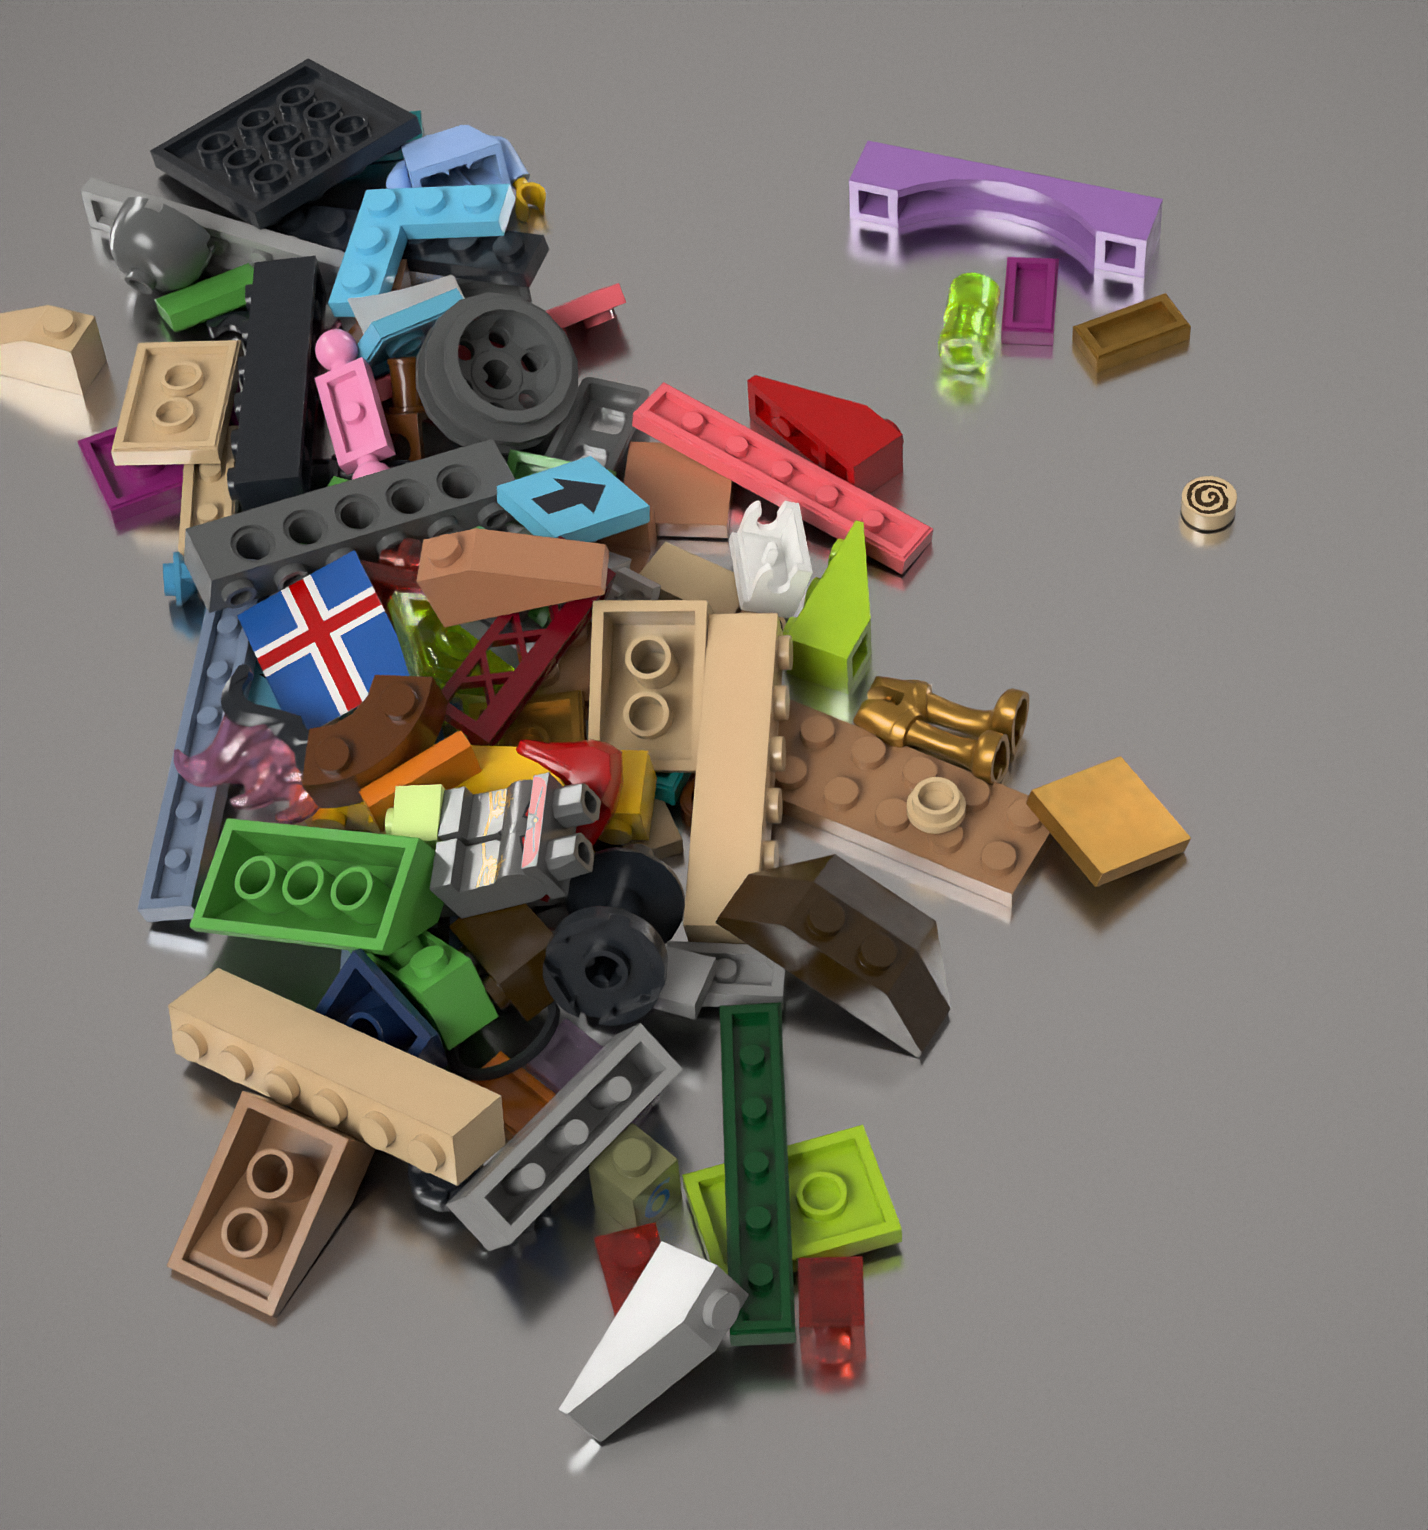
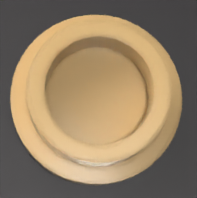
[907,777,966,834]

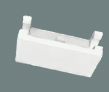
[729,500,813,618]

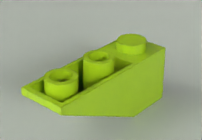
[782,520,872,694]

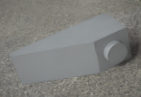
[558,1241,749,1442]

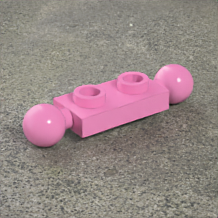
[315,329,396,479]

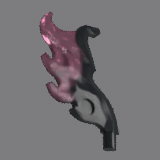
[174,664,320,825]

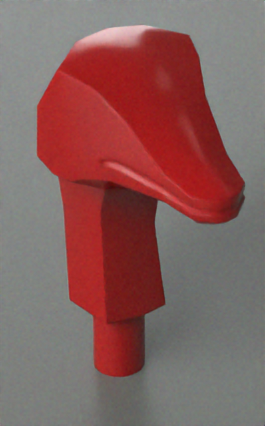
[516,739,624,902]

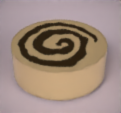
[1181,476,1237,530]

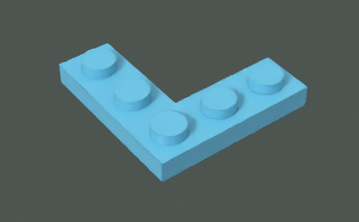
[328,184,515,317]

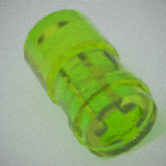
[938,273,1001,371]

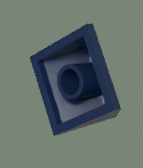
[315,948,449,1069]

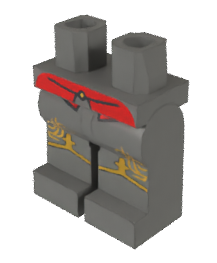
[430,772,601,918]

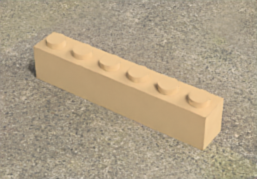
[683,613,793,944]
[168,968,505,1186]

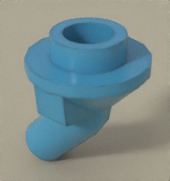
[163,552,198,607]

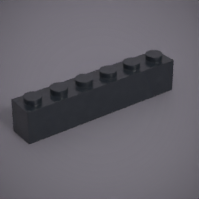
[227,255,327,512]

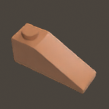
[417,528,609,627]

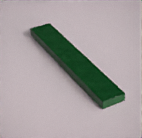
[720,1002,796,1346]

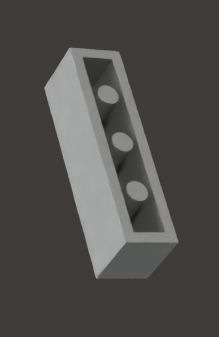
[446,1023,683,1251]

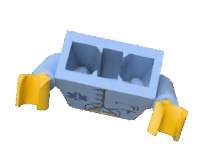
[386,125,546,222]

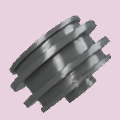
[416,292,579,457]

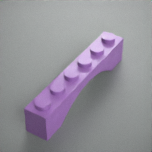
[849,140,1163,278]

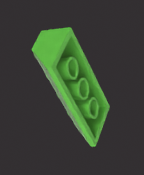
[189,818,444,955]

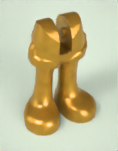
[853,676,1029,784]

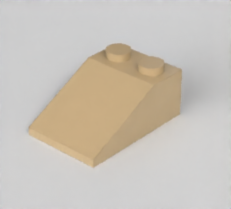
[588,600,715,773]

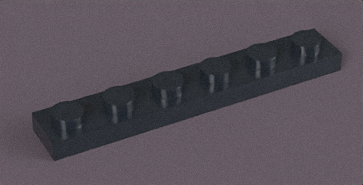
[265,203,550,288]

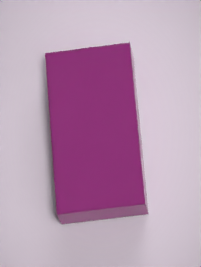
[1001,257,1059,346]

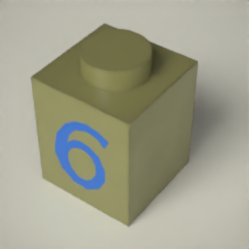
[588,1123,682,1239]

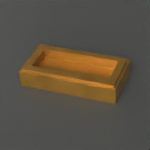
[1072,293,1191,373]

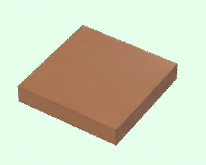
[624,442,734,538]

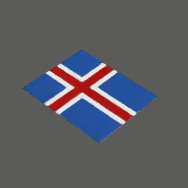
[237,550,416,730]

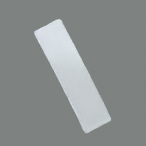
[348,275,464,334]

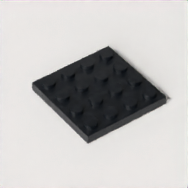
[150,58,422,230]

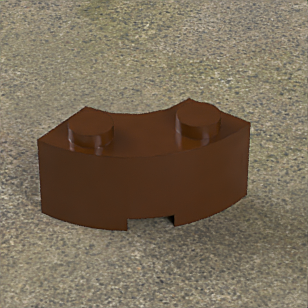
[302,675,448,808]

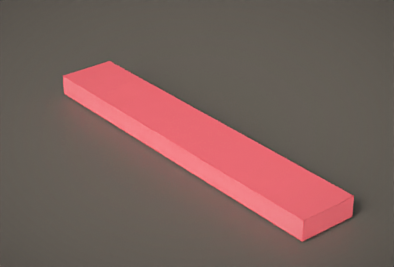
[632,382,933,574]

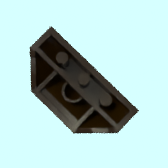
[715,854,951,1058]

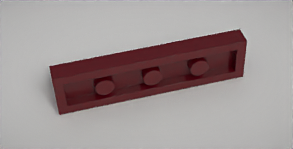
[441,536,616,746]

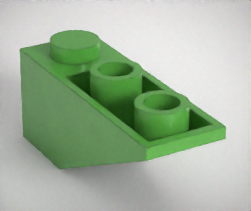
[348,931,498,1050]

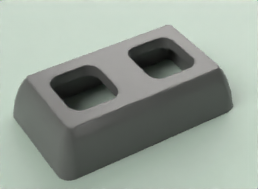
[545,377,649,472]

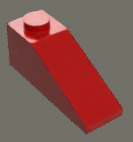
[747,375,904,494]

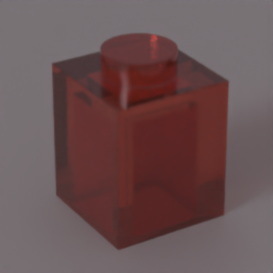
[798,1256,866,1363]

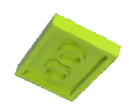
[682,1125,902,1275]

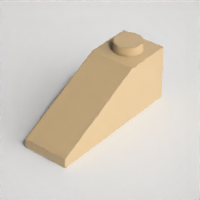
[0,305,107,396]

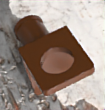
[384,356,430,461]

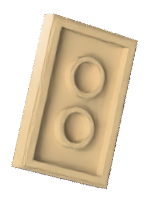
[111,340,244,466]

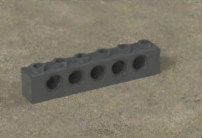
[184,438,515,613]

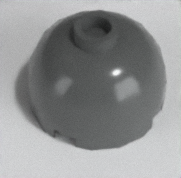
[110,197,216,294]

